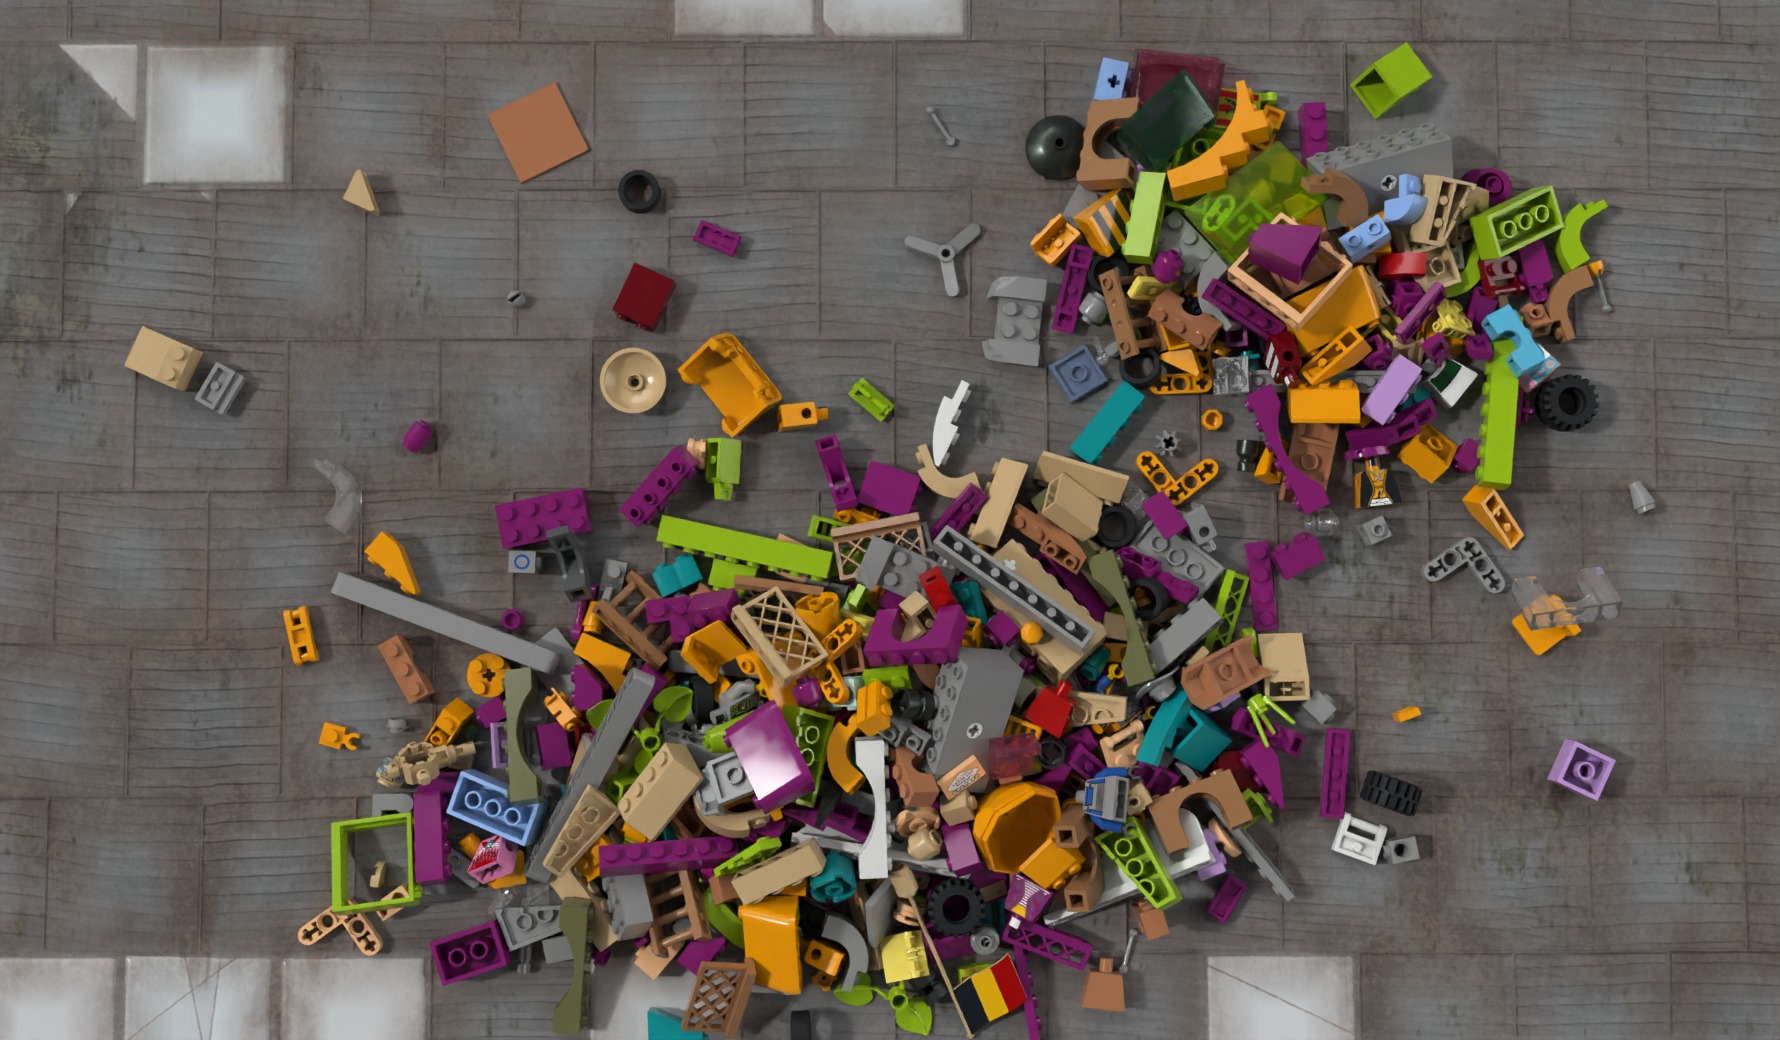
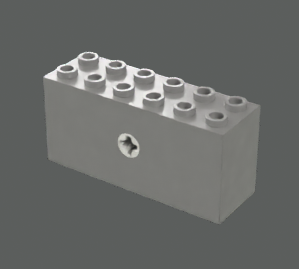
[1306,123,1453,231]
[917,647,1024,793]

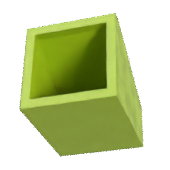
[1350,42,1432,119]

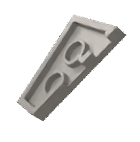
[494,904,562,951]

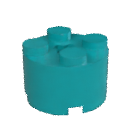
[809,851,857,902]

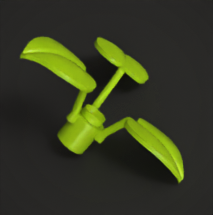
[586,686,693,775]
[833,939,932,1036]

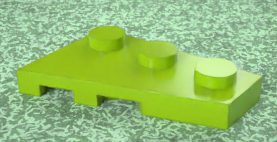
[713,836,782,878]

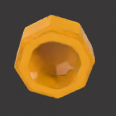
[1201,409,1223,431]
[1020,622,1043,646]

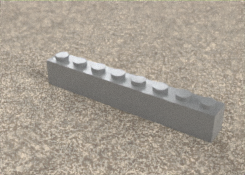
[933,525,1096,655]

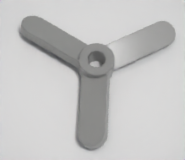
[904,224,980,297]

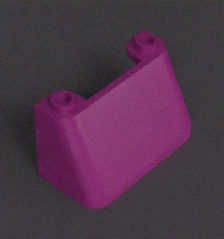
[722,699,815,815]

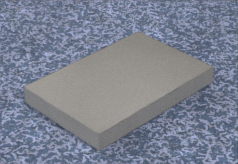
[865,874,898,948]

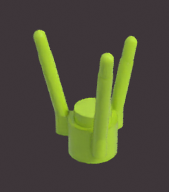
[1246,693,1296,748]

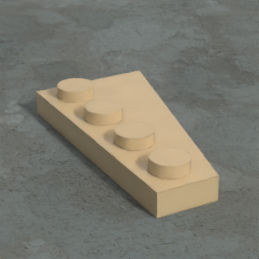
[1033,686,1128,732]
[543,784,621,879]

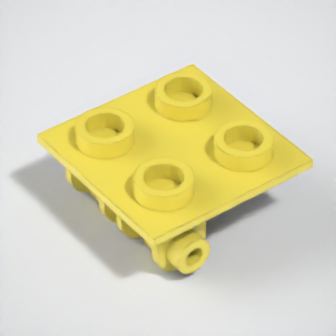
[1432,299,1476,339]
[879,930,930,983]

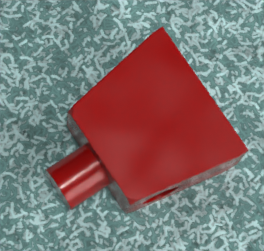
[918,565,958,613]
[1022,679,1076,738]

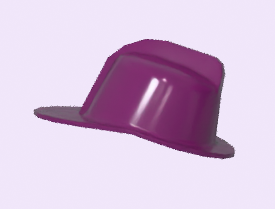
[1460,169,1512,204]

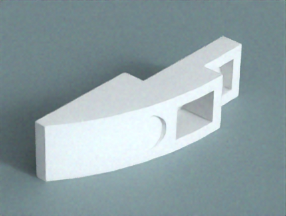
[932,380,971,468]

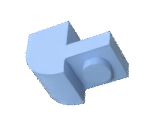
[1384,174,1428,227]

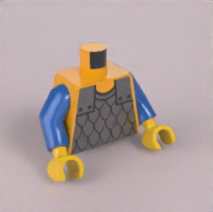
[1091,664,1156,734]

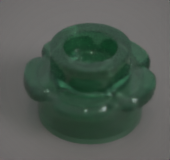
[462,722,482,742]

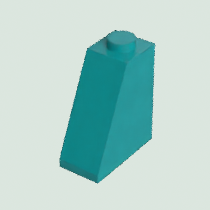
[647,1007,709,1040]

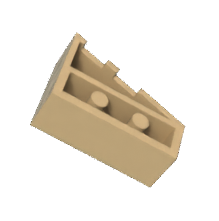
[1408,174,1477,247]

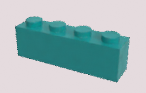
[1068,380,1145,465]

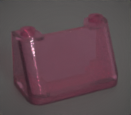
[1130,49,1225,119]

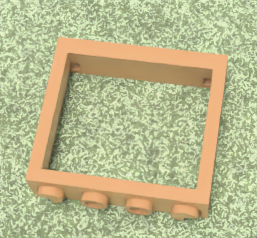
[1228,212,1353,332]

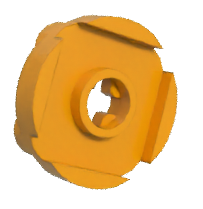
[467,653,512,697]

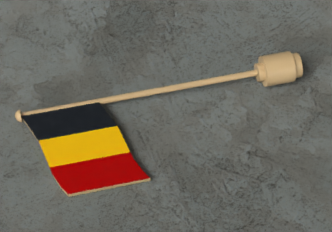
[889,862,1027,1039]

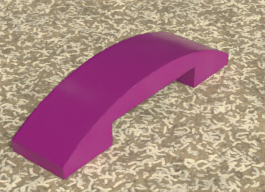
[1051,243,1094,334]

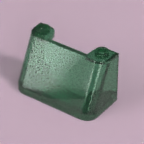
[1116,69,1218,173]

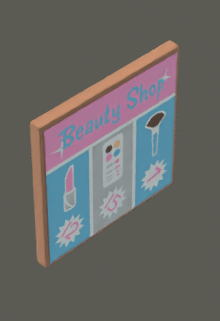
[1518,338,1562,394]

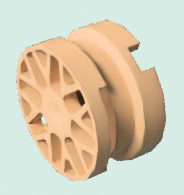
[687,438,707,469]
[892,897,927,926]

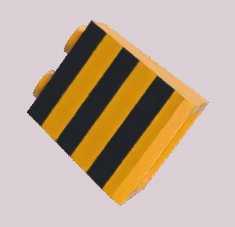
[1072,189,1131,257]

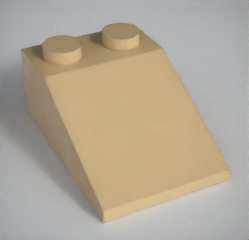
[124,326,203,392]

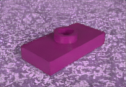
[693,220,742,258]
[1204,873,1247,924]

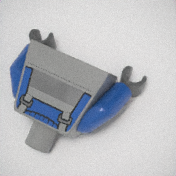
[1075,765,1142,837]

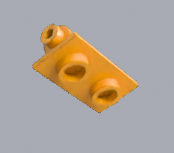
[833,504,881,525]
[544,687,585,732]

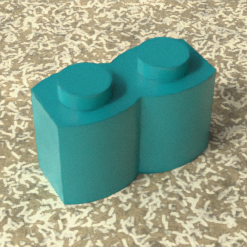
[652,553,704,598]

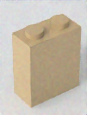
[1041,472,1103,543]

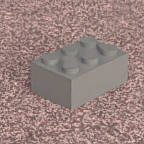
[1155,209,1216,292]
[602,874,654,941]

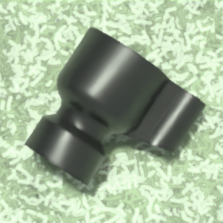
[1236,440,1266,472]

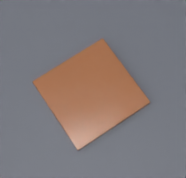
[487,82,589,184]

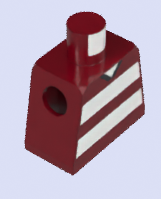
[1263,330,1302,389]

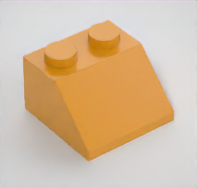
[1397,423,1458,484]
[1019,837,1086,890]

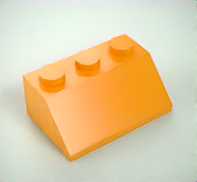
[1286,379,1360,423]

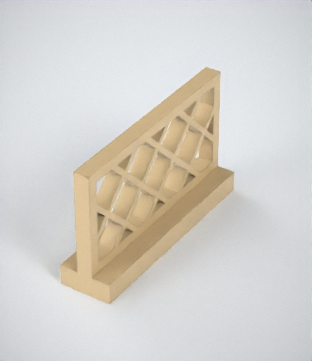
[731,586,829,688]

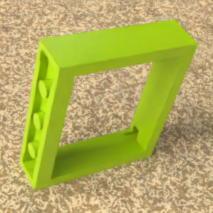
[331,812,423,916]

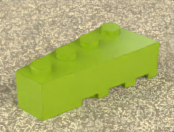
[783,704,835,808]
[1093,816,1183,911]

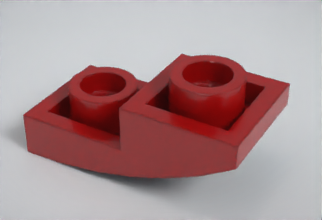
[1378,253,1427,279]

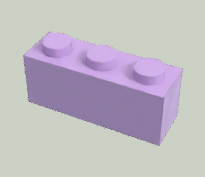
[1360,354,1422,425]

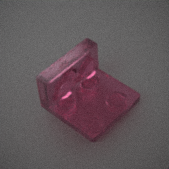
[989,732,1042,780]

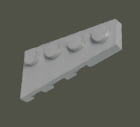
[1062,141,1125,231]

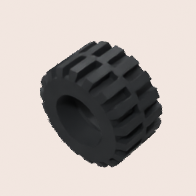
[1535,374,1600,432]
[1359,770,1423,817]
[928,877,985,938]

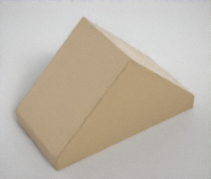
[343,170,381,216]

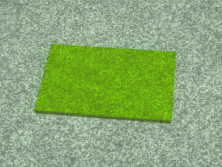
[1184,140,1331,266]

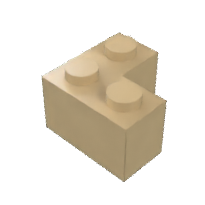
[899,591,937,642]

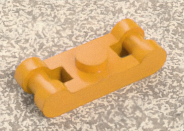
[283,605,319,666]

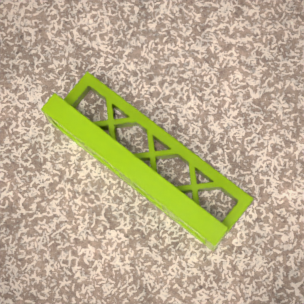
[1200,569,1250,656]

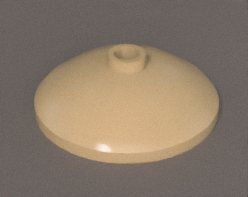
[600,348,666,414]

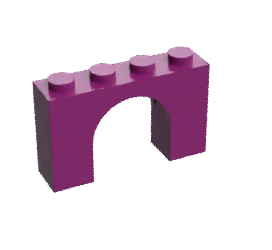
[863,605,968,666]

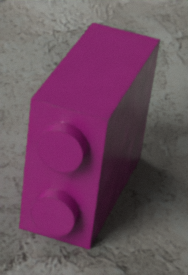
[857,460,923,516]

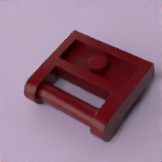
[1477,255,1525,300]

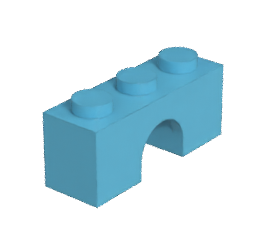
[1481,304,1546,379]

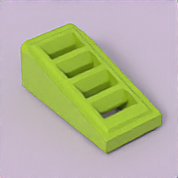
[808,515,852,547]

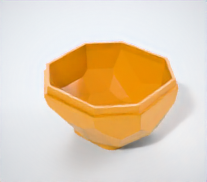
[972,781,1062,874]

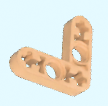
[298,897,383,956]

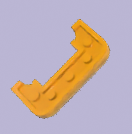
[1279,265,1382,358]
[677,332,782,438]
[735,630,829,715]
[738,896,804,995]

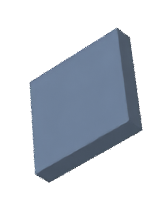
[1048,344,1108,404]

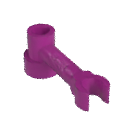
[571,583,599,640]

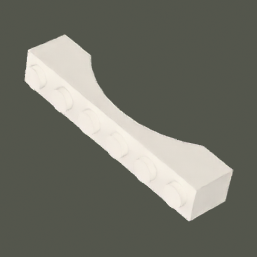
[855,736,892,879]

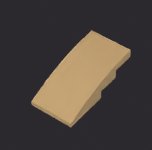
[1387,224,1462,294]

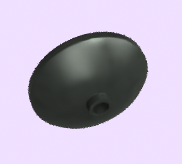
[1025,115,1085,180]

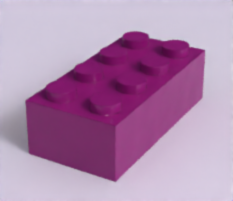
[494,488,594,550]

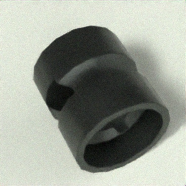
[891,687,935,721]
[1035,733,1069,769]
[908,963,948,1006]

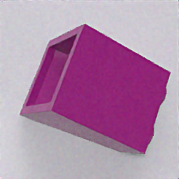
[1248,224,1323,285]

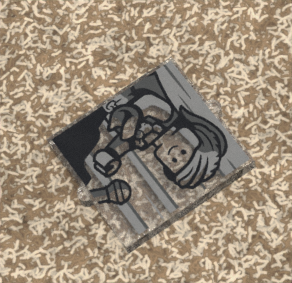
[1211,356,1253,395]

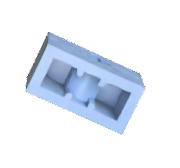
[1093,57,1131,101]
[1338,214,1392,264]

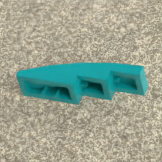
[1135,682,1192,767]

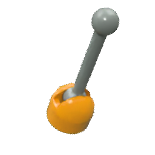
[1586,260,1611,313]

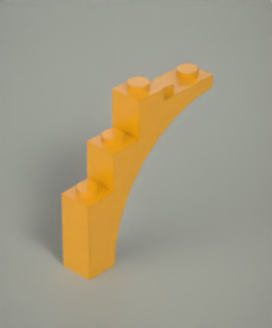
[1167,80,1272,202]
[573,632,656,772]

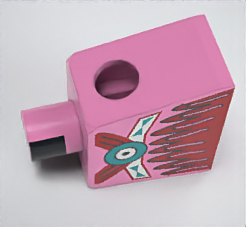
[468,834,518,884]

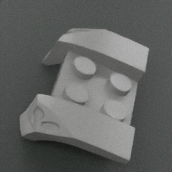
[982,276,1047,367]
[855,535,956,610]
[695,751,755,817]

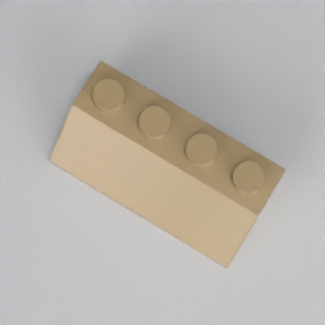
[1033,451,1129,507]
[967,458,1028,550]
[617,742,704,841]

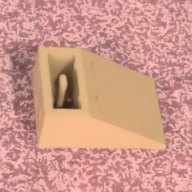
[1257,633,1310,701]

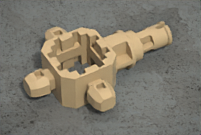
[386,741,476,786]

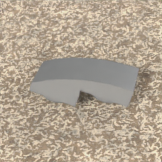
[878,717,932,756]

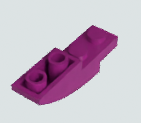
[1345,397,1438,450]
[1115,546,1200,604]
[782,796,873,843]

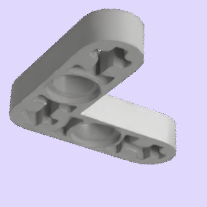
[1421,537,1505,594]

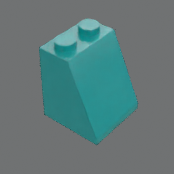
[1166,705,1232,772]

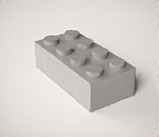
[1148,598,1224,678]

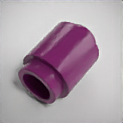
[401,420,433,454]

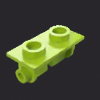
[848,378,895,422]

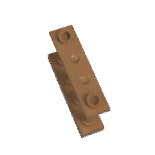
[1099,264,1168,360]
[592,570,696,671]
[643,869,713,959]

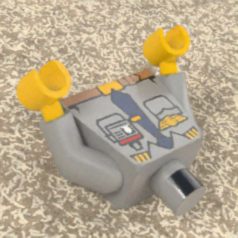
[710,678,768,724]

